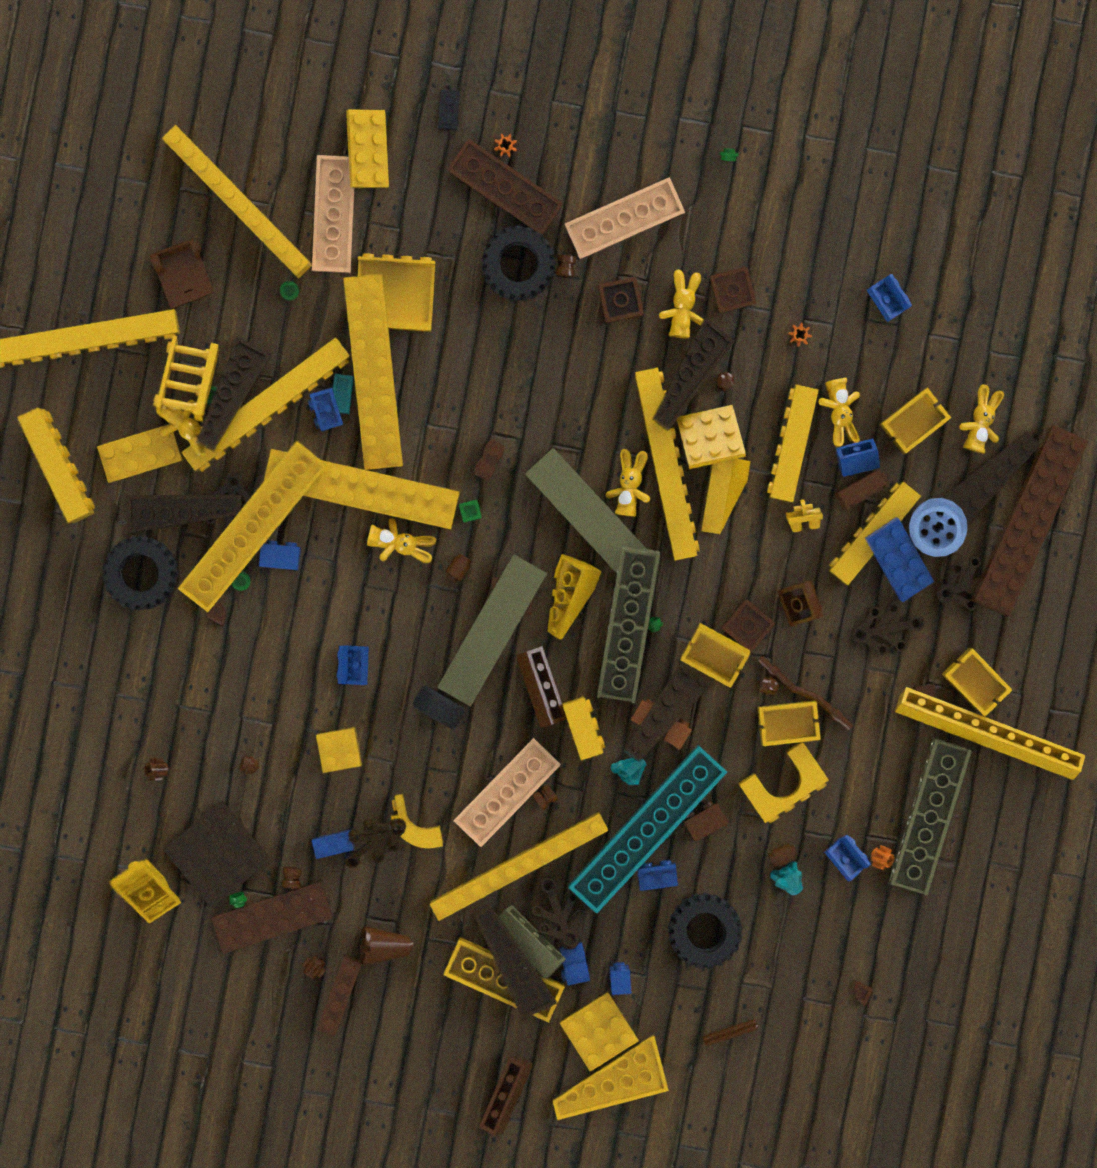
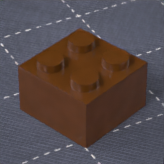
[598,277,644,324]

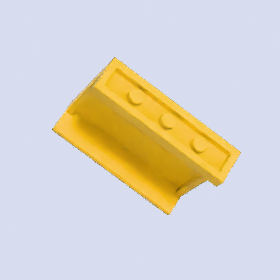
[358,253,436,332]

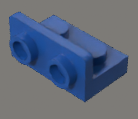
[308,388,343,432]
[637,860,678,891]

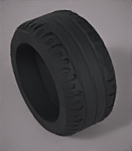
[413,686,465,729]

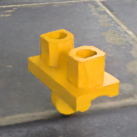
[786,499,823,532]

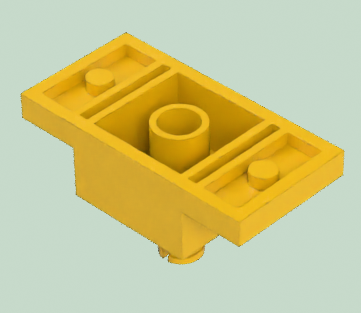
[110,859,181,924]

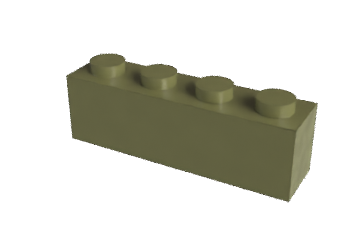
[499,905,566,979]

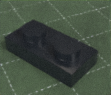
[438,90,460,130]

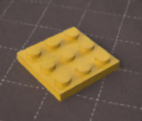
[677,405,746,469]
[560,992,639,1072]

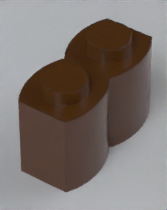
[475,440,504,480]

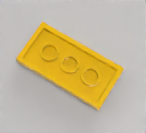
[346,109,389,188]
[97,424,183,483]

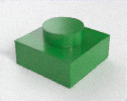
[459,500,482,523]

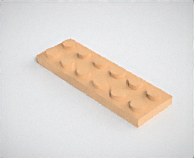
[312,155,355,273]
[564,177,685,259]
[453,738,561,847]

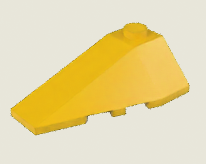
[701,459,750,534]
[547,554,602,640]

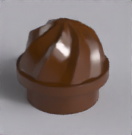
[717,372,736,391]
[760,676,779,695]
[239,755,259,774]

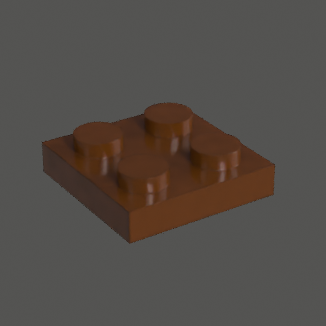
[710,266,757,314]
[722,599,776,653]

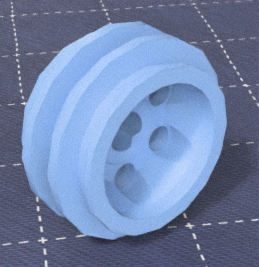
[909,498,967,557]

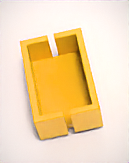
[879,388,951,454]
[680,623,750,688]
[942,648,1012,717]
[562,696,605,760]
[757,701,821,746]

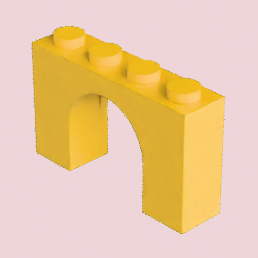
[738,742,828,823]

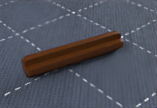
[703,1019,758,1046]

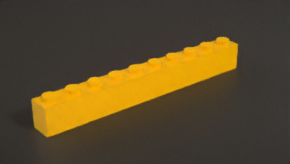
[162,125,312,279]
[0,309,180,368]
[181,337,351,472]
[635,368,700,561]
[895,687,1085,780]
[430,812,609,921]

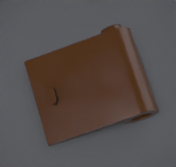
[150,238,214,310]

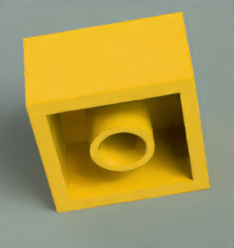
[316,727,362,773]

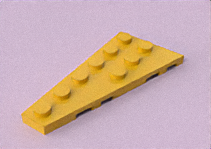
[553,1034,669,1120]

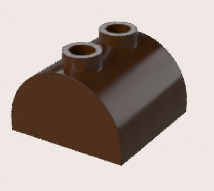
[777,579,824,627]

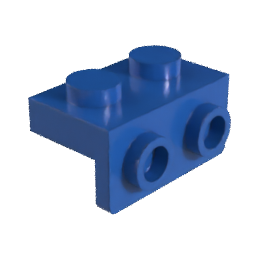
[867,274,912,322]
[337,646,369,685]
[824,835,871,882]

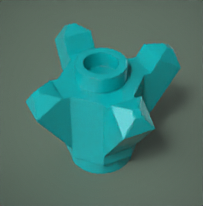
[610,757,647,785]
[770,861,803,896]

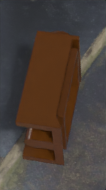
[834,470,889,510]

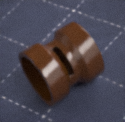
[555,255,576,277]
[532,783,559,810]
[281,867,302,889]

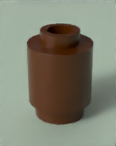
[445,553,472,583]
[768,843,798,867]

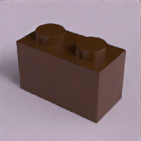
[683,801,728,842]

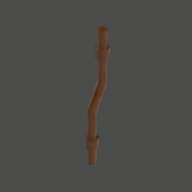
[757,656,854,731]

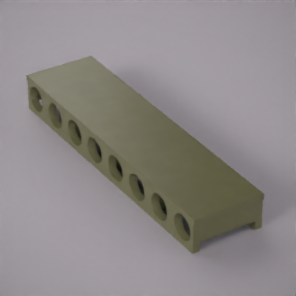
[525,448,646,574]
[597,545,660,703]
[437,554,547,707]
[888,738,972,896]

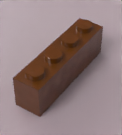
[516,646,567,728]
[317,955,362,1036]
[479,1056,533,1136]

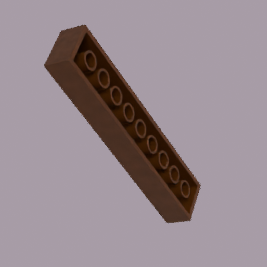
[971,425,1088,616]

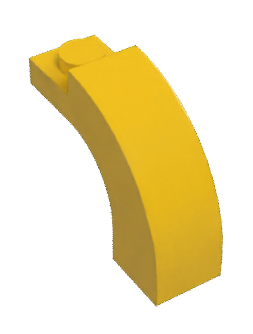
[391,794,443,848]

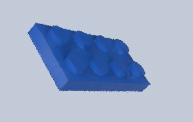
[865,517,934,602]

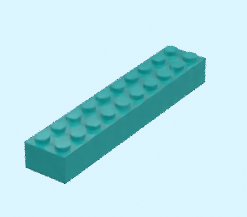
[568,745,727,914]

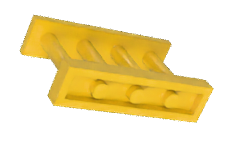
[154,335,219,422]

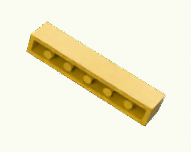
[767,385,819,503]
[828,482,921,585]

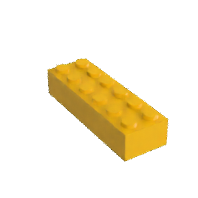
[17,408,95,523]
[443,937,565,1023]

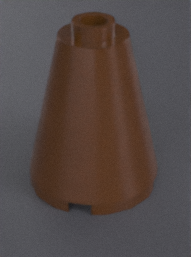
[360,926,413,965]

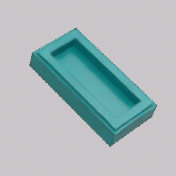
[333,374,354,414]

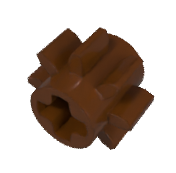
[144,758,168,781]
[302,955,326,979]

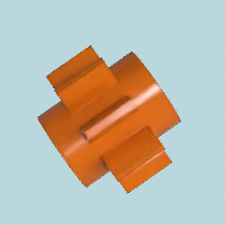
[494,134,517,158]
[788,323,812,347]
[870,845,894,871]

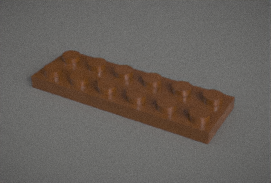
[447,138,563,235]
[211,881,333,954]

